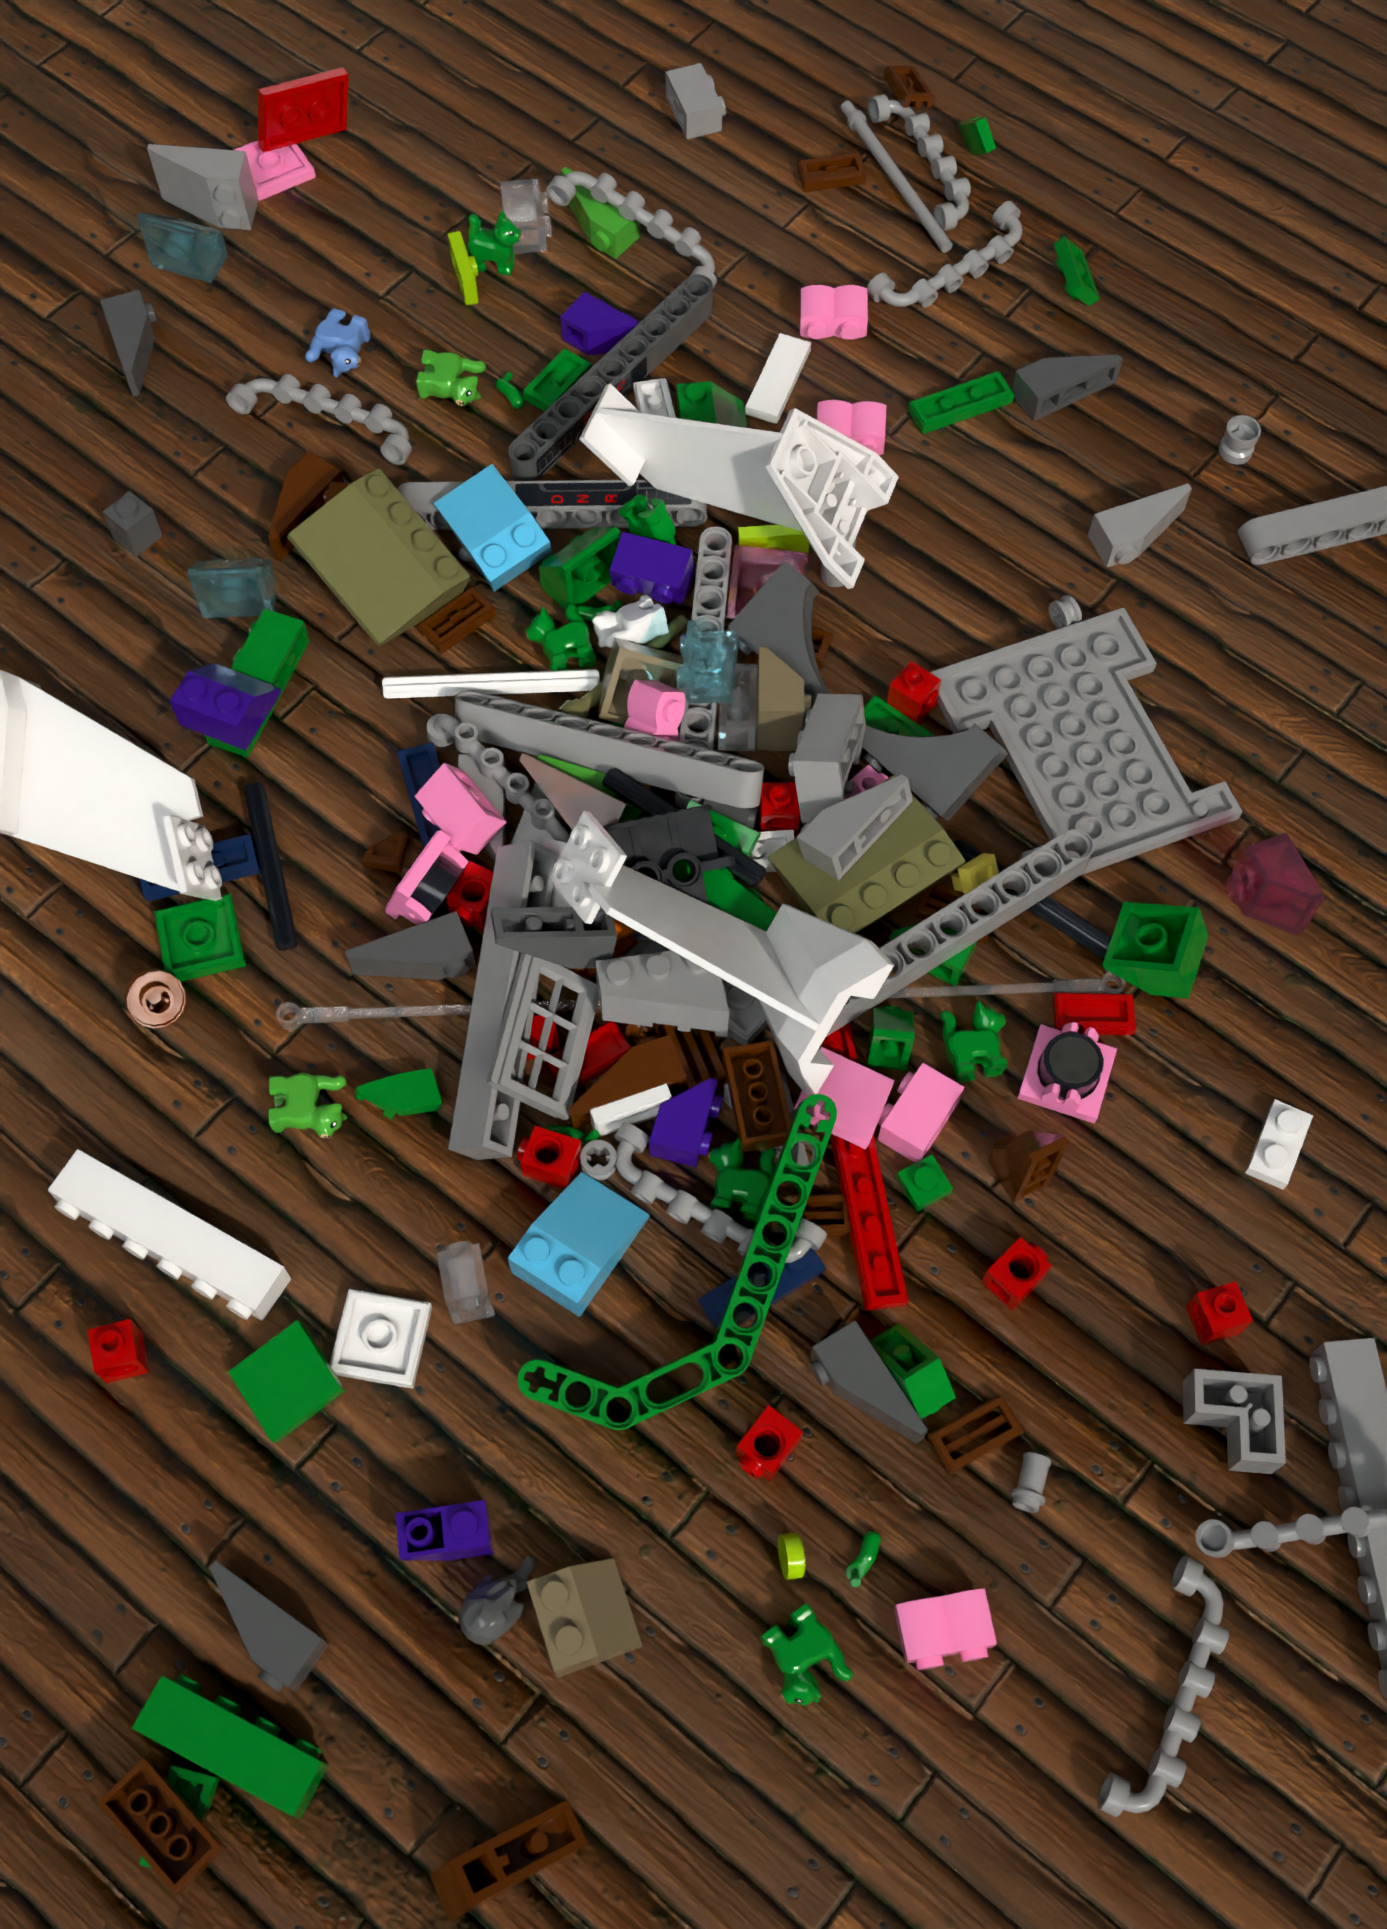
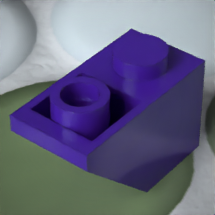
[560,292,638,355]
[649,1078,723,1168]
[395,1500,494,1561]

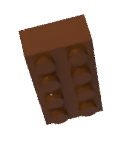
[722,1041,791,1153]
[97,1757,226,1894]

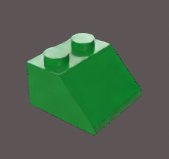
[677,381,747,428]
[539,527,621,610]
[1102,902,1209,999]

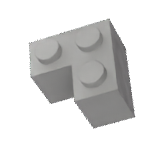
[1182,1369,1286,1474]

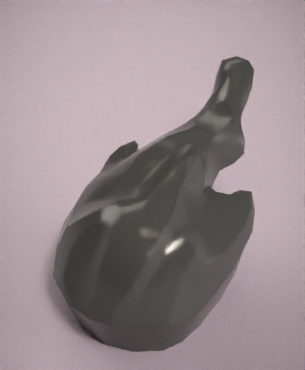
[459,1556,536,1645]

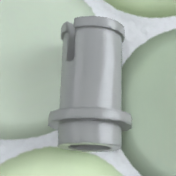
[1011,1452,1051,1513]

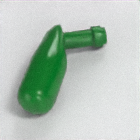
[496,372,525,409]
[577,600,623,622]
[546,1125,599,1149]
[846,1530,881,1587]

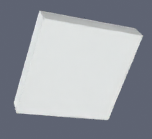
[330,1289,432,1389]

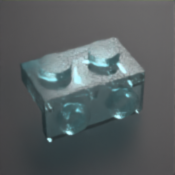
[677,620,738,703]

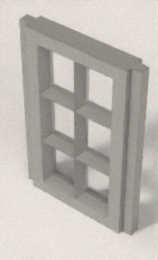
[486,953,599,1120]

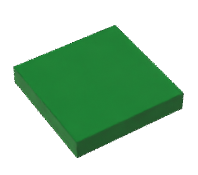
[154,893,246,982]
[228,1320,346,1443]

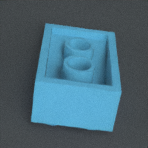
[434,464,552,591]
[508,1172,650,1317]

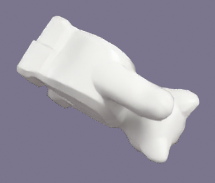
[592,595,669,648]

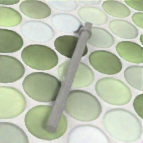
[840,100,953,253]

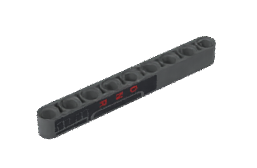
[508,274,713,481]

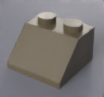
[598,638,690,725]
[756,647,811,751]
[527,1558,643,1678]

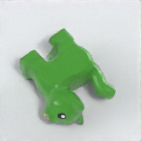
[417,350,486,406]
[269,1073,347,1138]

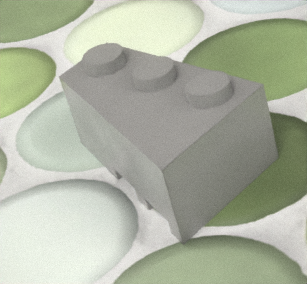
[788,694,866,823]
[595,950,729,1037]

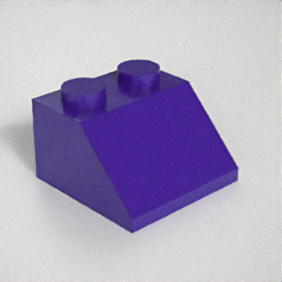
[610,532,695,604]
[170,663,281,751]

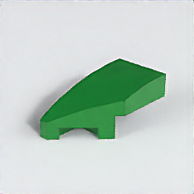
[957,116,996,156]
[354,1068,442,1120]

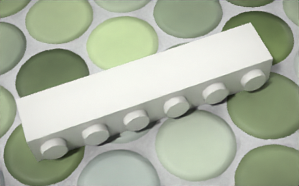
[48,1149,291,1321]

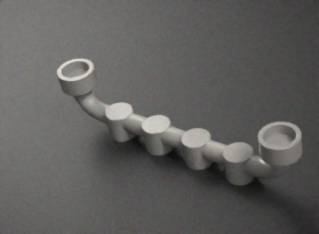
[868,94,971,231]
[546,171,717,288]
[867,201,1023,308]
[226,374,412,465]
[427,714,570,843]
[614,1122,827,1264]
[1195,1507,1387,1558]
[1097,1555,1229,1817]

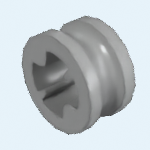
[1048,595,1082,629]
[580,1140,617,1181]

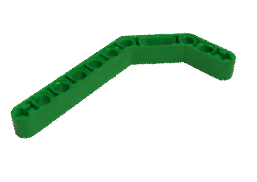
[517,1094,837,1430]

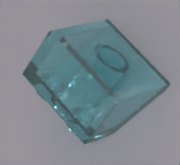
[137,212,228,283]
[188,558,276,618]

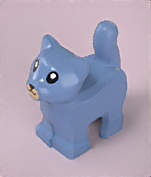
[305,308,370,377]

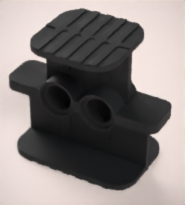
[603,804,736,941]

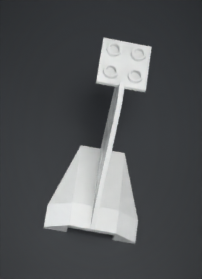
[579,383,899,589]
[0,670,222,901]
[549,811,894,1096]

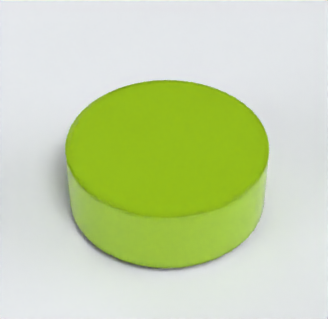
[778,1532,805,1580]

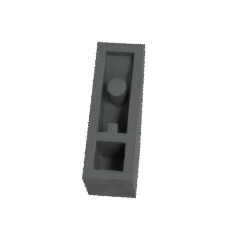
[100,290,157,397]
[1012,355,1123,422]
[491,907,617,969]
[345,911,476,980]
[808,1321,928,1444]
[210,1561,329,1692]

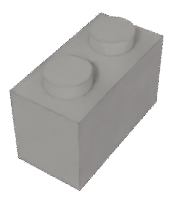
[666,63,726,140]

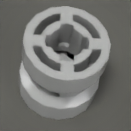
[1218,415,1261,465]

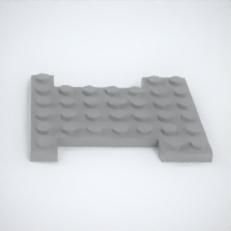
[930,607,1243,876]

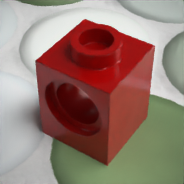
[887,661,941,725]
[759,782,800,838]
[446,861,494,931]
[517,1126,582,1190]
[981,1236,1052,1311]
[1185,1281,1253,1346]
[87,1319,149,1383]
[736,1405,803,1482]

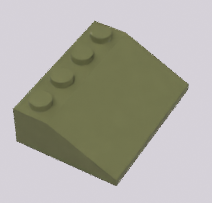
[287,468,471,647]
[767,774,965,935]

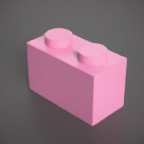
[415,763,507,855]
[878,1063,965,1163]

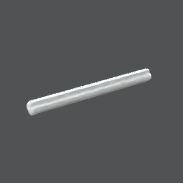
[382,669,600,698]

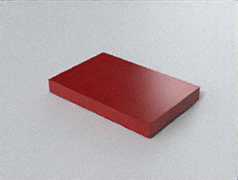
[258,67,349,153]

